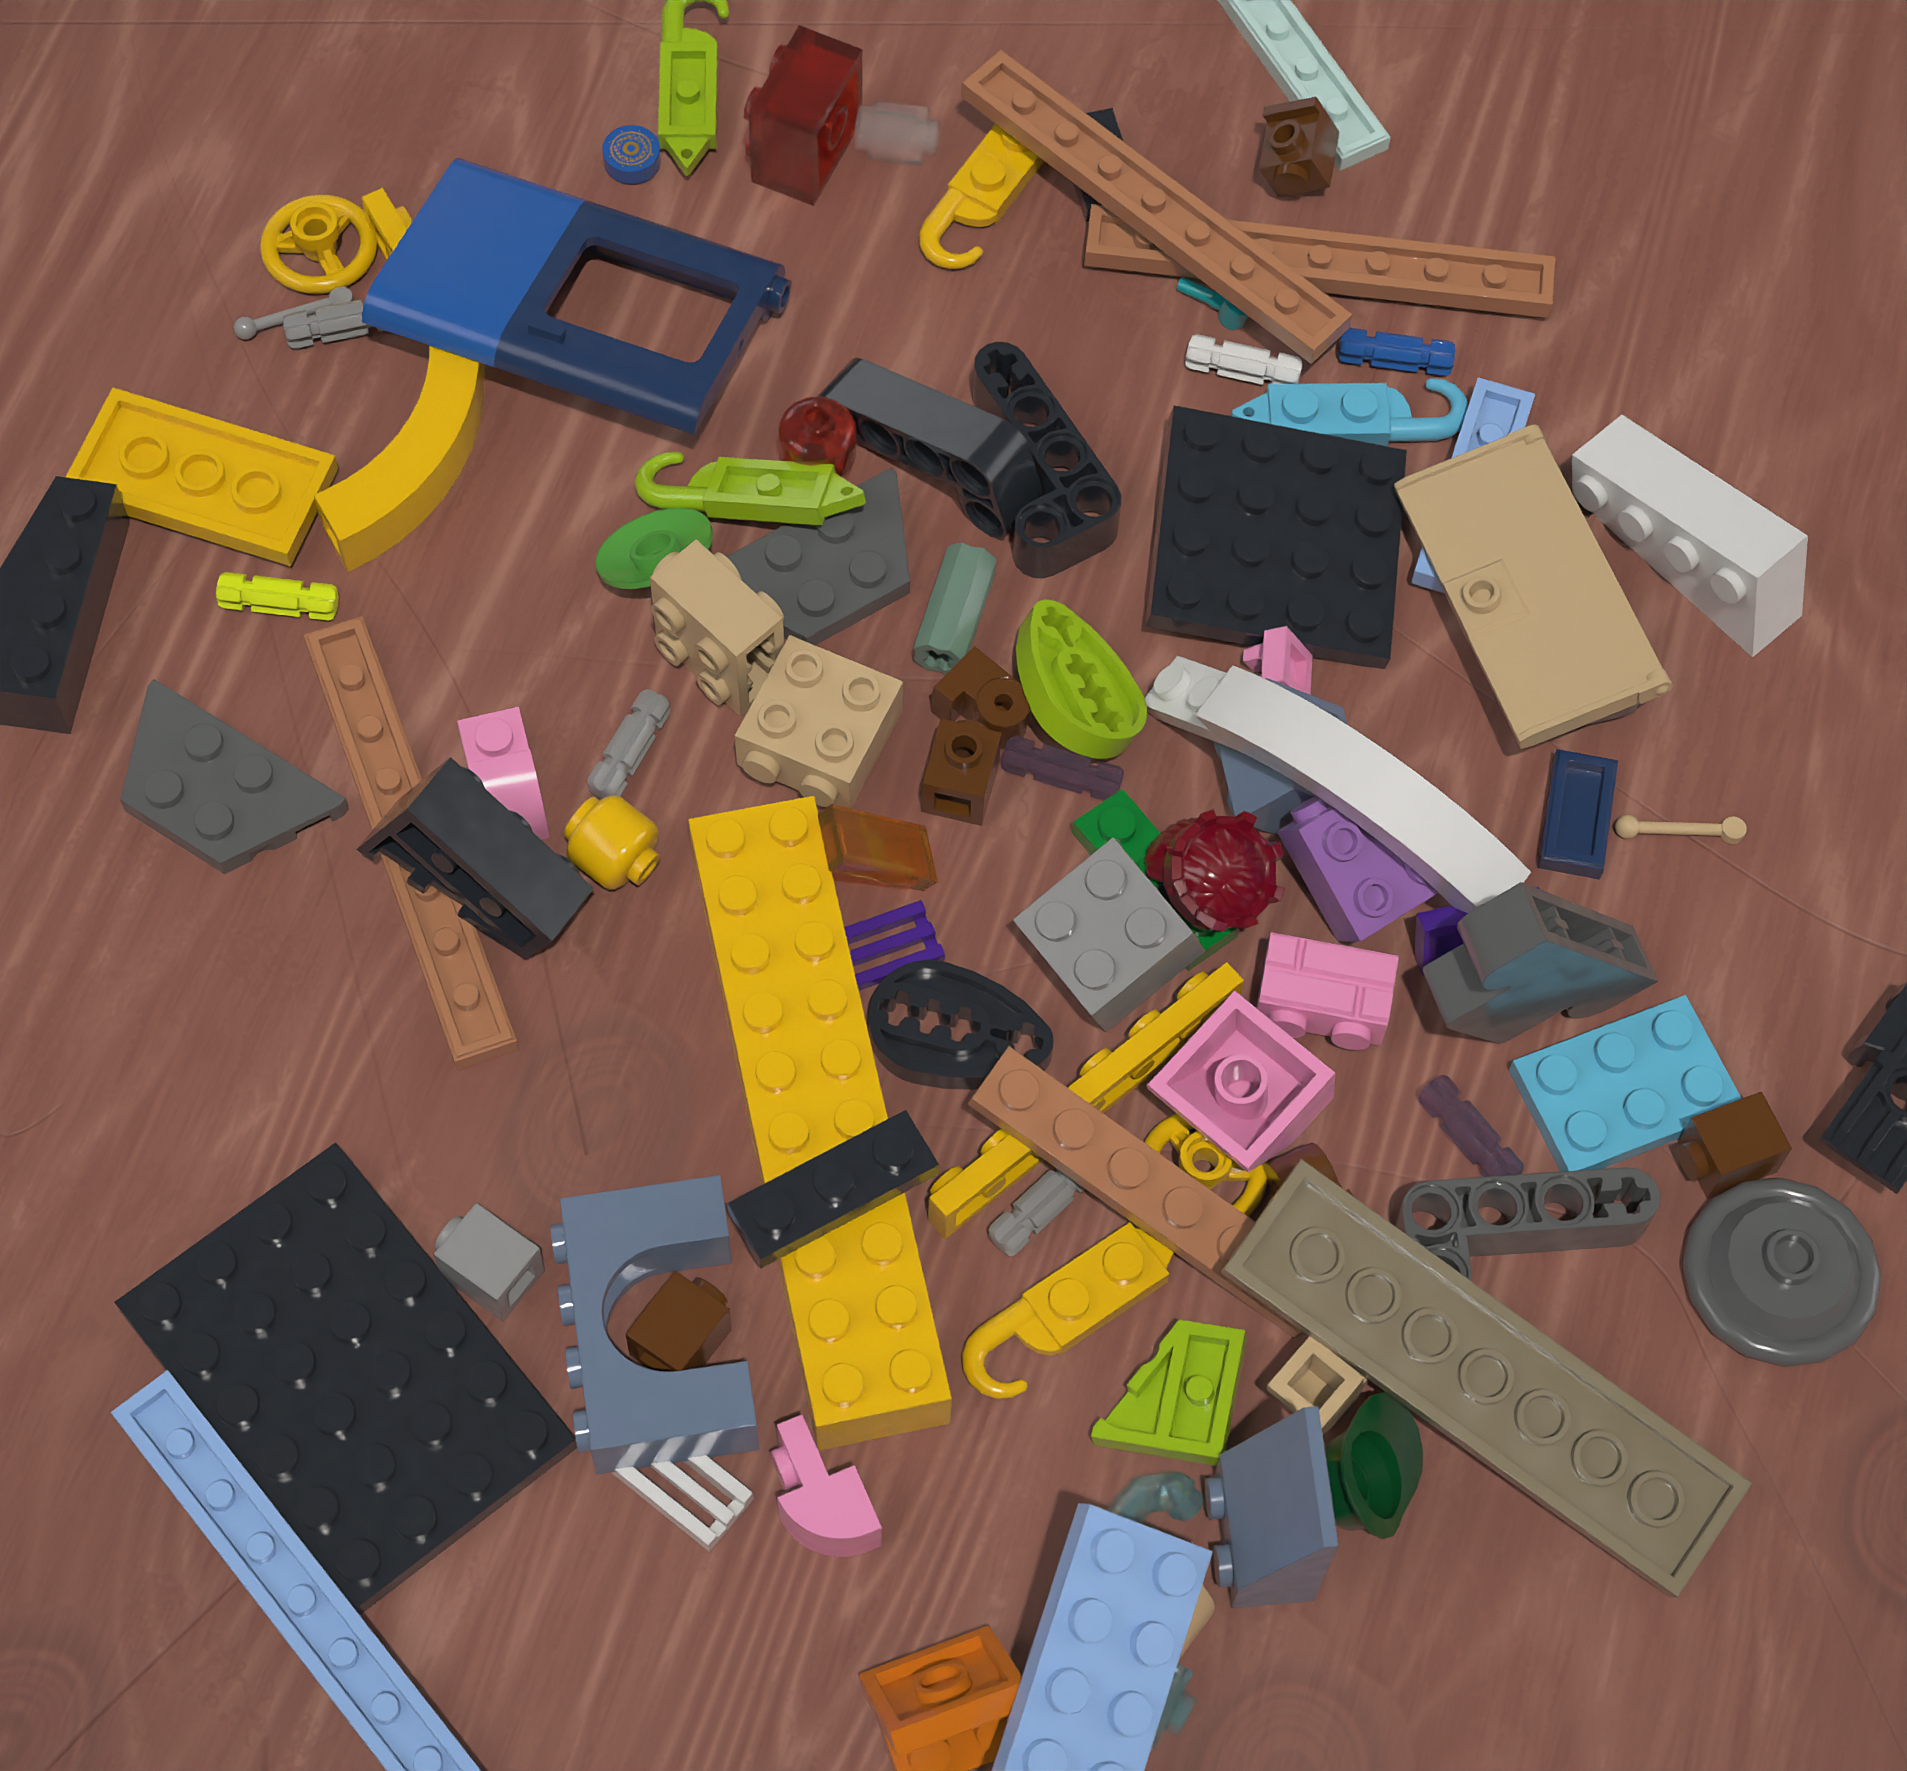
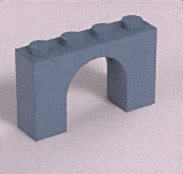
[550,1175,759,1475]

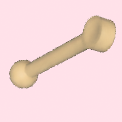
[1615,814,1747,844]

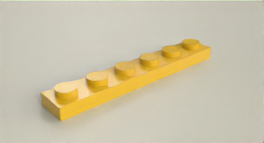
[928,962,1244,1240]

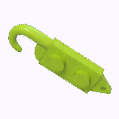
[658,0,729,176]
[634,452,866,525]

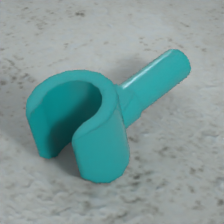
[1176,277,1248,330]

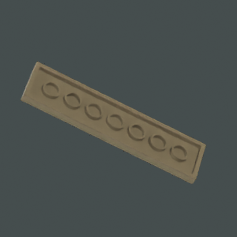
[1221,1159,1752,1598]

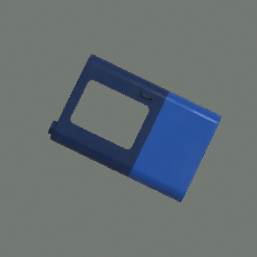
[362,158,792,435]

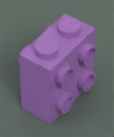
[1277,796,1439,942]

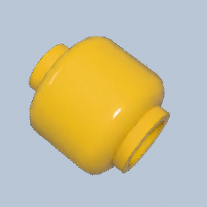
[563,795,661,890]

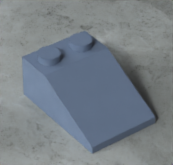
[1205,1406,1338,1608]

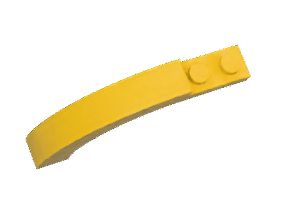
[314,188,485,572]

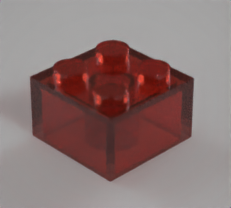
[744,25,863,206]

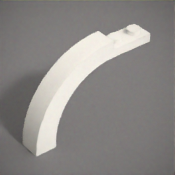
[1145,656,1531,913]

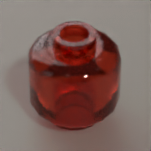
[778,396,856,478]

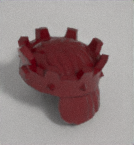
[1144,809,1285,932]

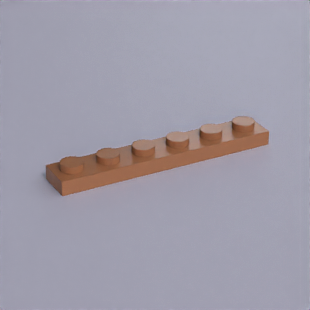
[968,1046,1302,1338]

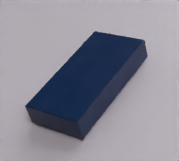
[1538,749,1618,880]

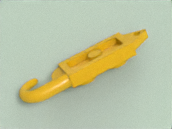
[919,123,1044,269]
[962,1222,1175,1399]

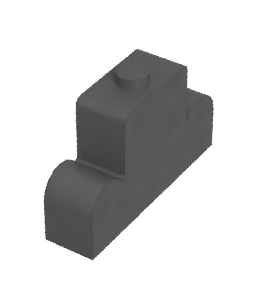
[1422,882,1658,1044]

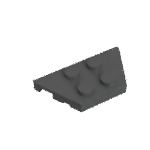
[726,467,910,645]
[120,679,349,874]

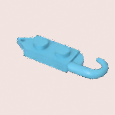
[1231,378,1469,446]

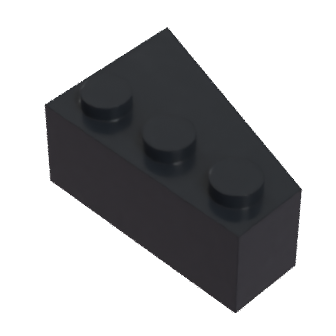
[356,757,594,960]

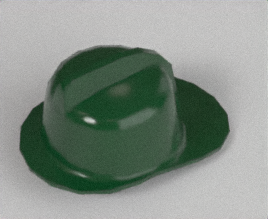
[1324,1392,1423,1539]

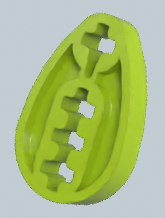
[1016,599,1147,759]

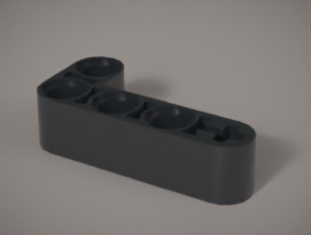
[972,342,1122,579]
[813,358,1043,539]

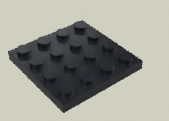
[1146,405,1407,669]

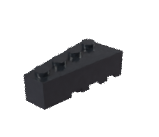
[0,476,130,734]

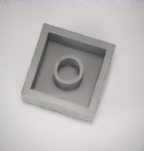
[1013,837,1205,1032]

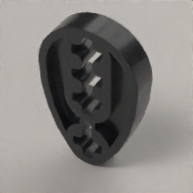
[868,960,1054,1090]

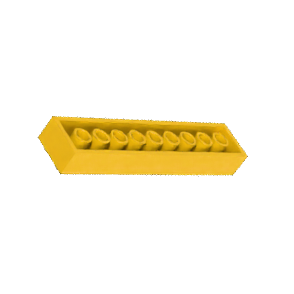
[688,796,952,1451]

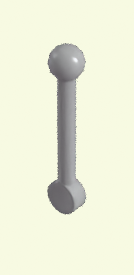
[233,287,353,340]

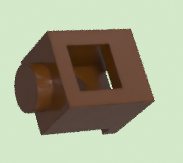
[1259,96,1340,197]

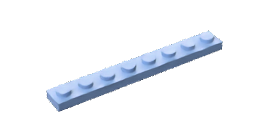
[111,1370,481,1771]

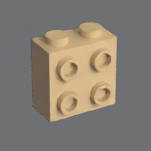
[650,539,784,717]
[735,635,903,812]

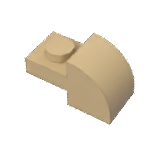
[1267,1336,1370,1434]

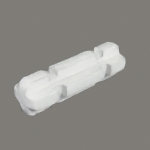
[1185,334,1302,385]

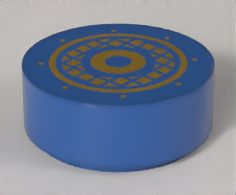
[602,125,661,184]

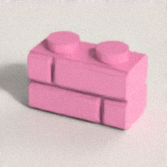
[1256,932,1399,1050]

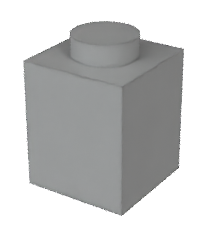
[433,1203,545,1322]

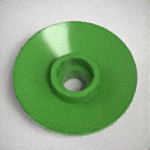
[595,508,713,589]

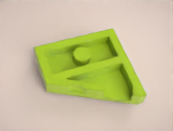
[1091,1320,1247,1466]

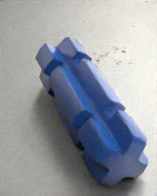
[1338,328,1455,376]

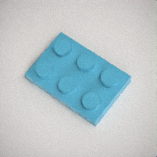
[1509,995,1742,1172]

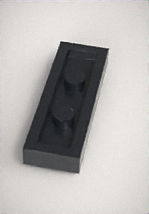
[727,1110,939,1268]

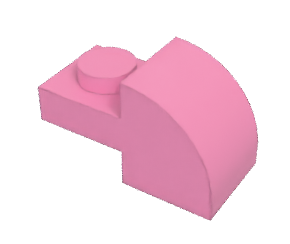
[457,707,550,840]
[770,1414,882,1557]

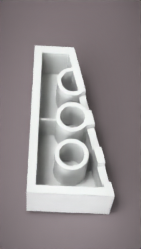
[1572,415,1808,658]

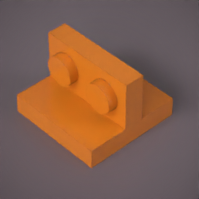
[858,1625,1022,1771]

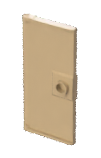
[1394,425,1673,749]

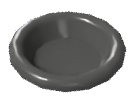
[1683,1177,1882,1367]

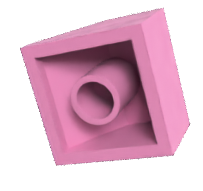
[1147,991,1335,1172]

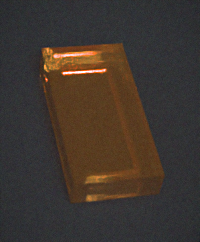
[817,804,938,891]

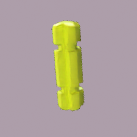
[216,572,339,621]

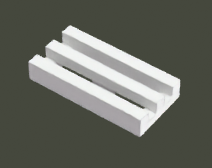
[611,1456,754,1552]

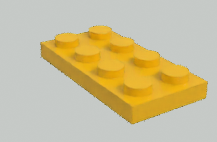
[66,387,338,566]

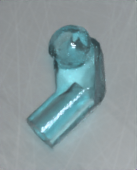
[1106,1471,1203,1524]

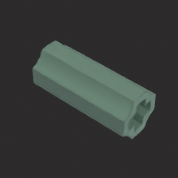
[913,542,997,675]

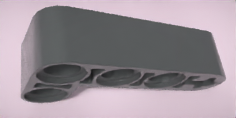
[1394,1167,1660,1281]

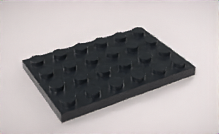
[114,1142,577,1616]

